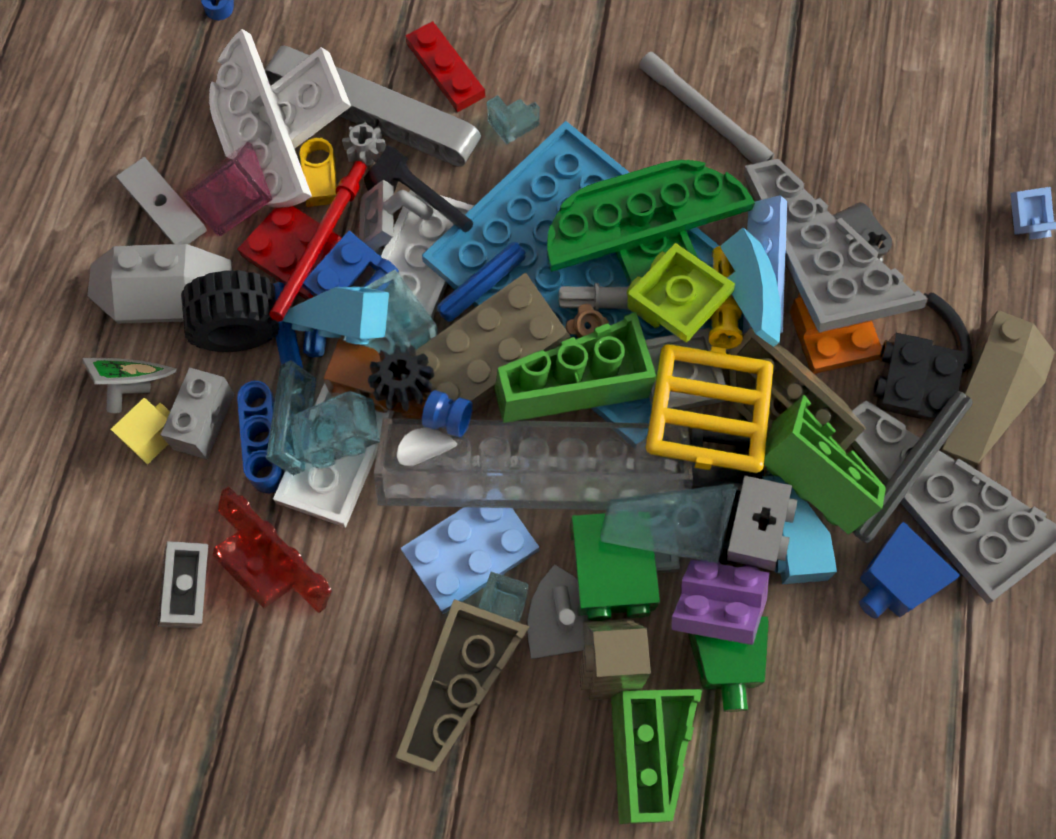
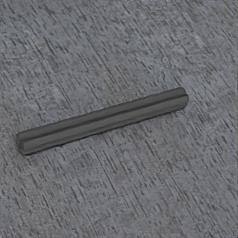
[853,391,973,543]

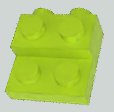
[627,243,735,343]

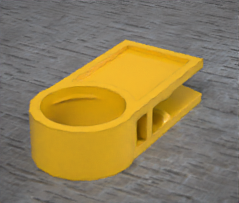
[299,138,337,207]

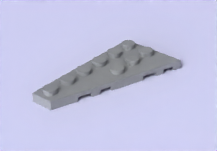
[744,159,928,332]
[851,400,1056,604]

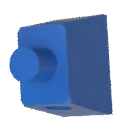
[859,522,960,619]

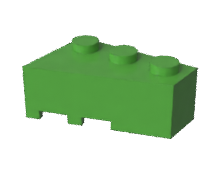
[764,395,886,535]
[611,689,703,825]

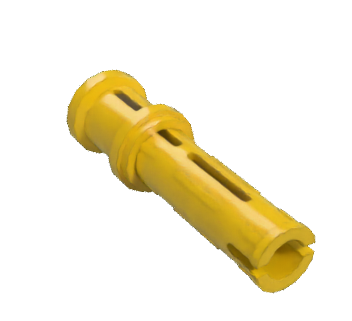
[708,246,743,349]

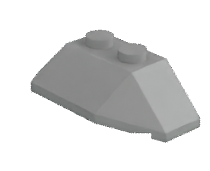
[87,244,232,324]

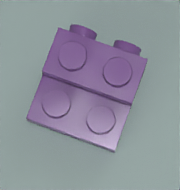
[672,558,769,645]

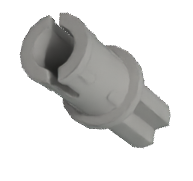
[558,283,629,311]

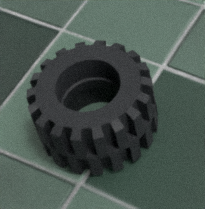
[181,270,280,352]

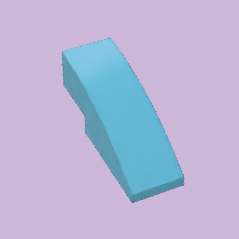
[720,228,781,347]

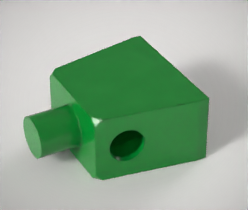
[688,616,769,712]

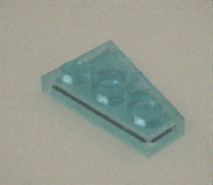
[600,484,737,563]

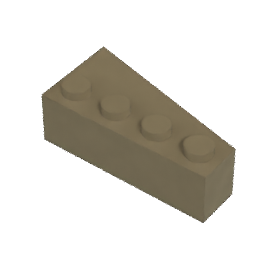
[579,618,651,700]

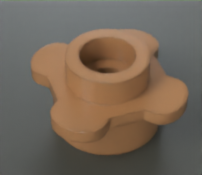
[566,304,609,338]

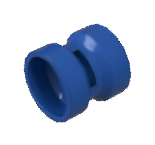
[422,390,473,438]

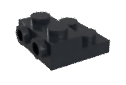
[873,332,966,421]

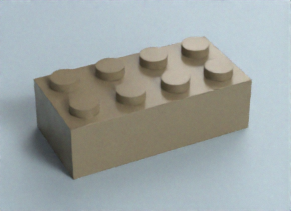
[416,272,571,412]

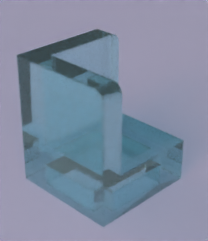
[487,95,540,145]
[478,572,529,623]

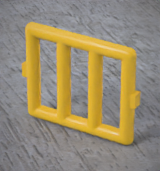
[645,344,773,473]

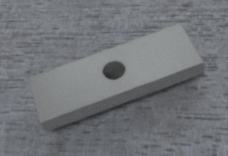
[116,157,207,244]

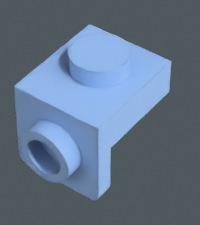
[1010,187,1056,240]

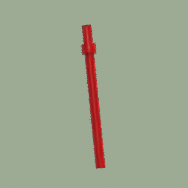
[269,161,367,321]

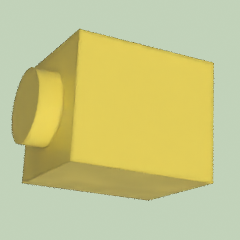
[111,398,170,465]

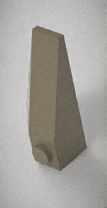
[941,310,1055,466]

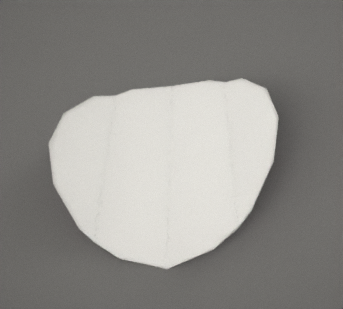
[397,427,457,466]

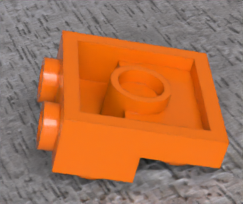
[790,293,882,374]

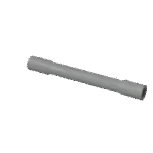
[639,51,775,164]

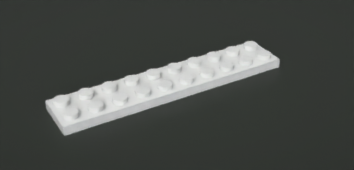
[273,190,474,528]

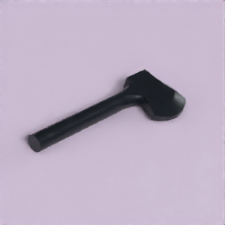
[364,145,473,232]

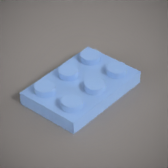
[401,486,539,614]

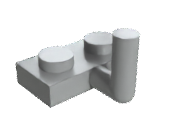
[359,180,433,251]

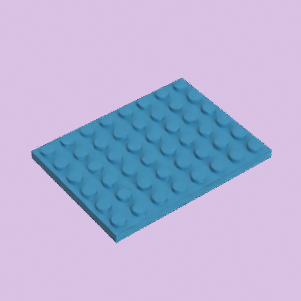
[422,121,744,447]

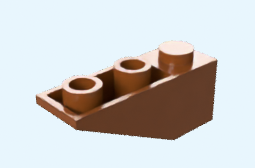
[323,339,427,423]

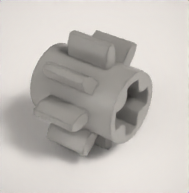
[342,122,386,165]

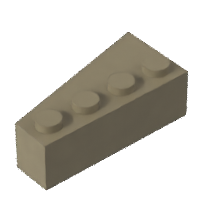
[395,599,529,774]

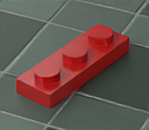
[405,21,485,113]

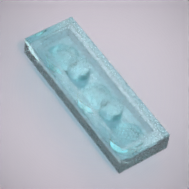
[266,360,317,476]

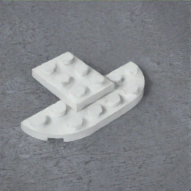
[209,29,351,208]

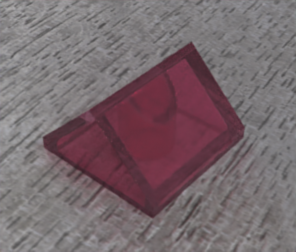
[183,142,273,236]

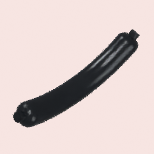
[923,292,973,372]

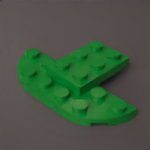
[547,160,755,286]

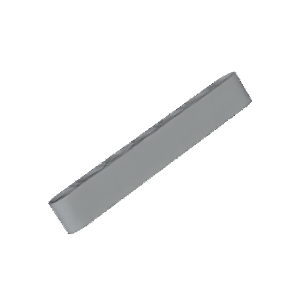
[264,45,481,167]

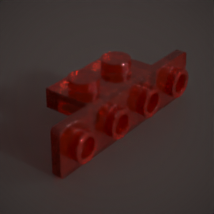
[212,487,332,613]

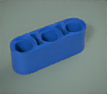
[237,380,285,494]

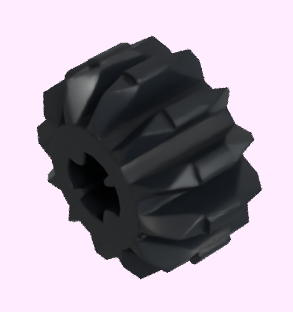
[368,343,434,411]

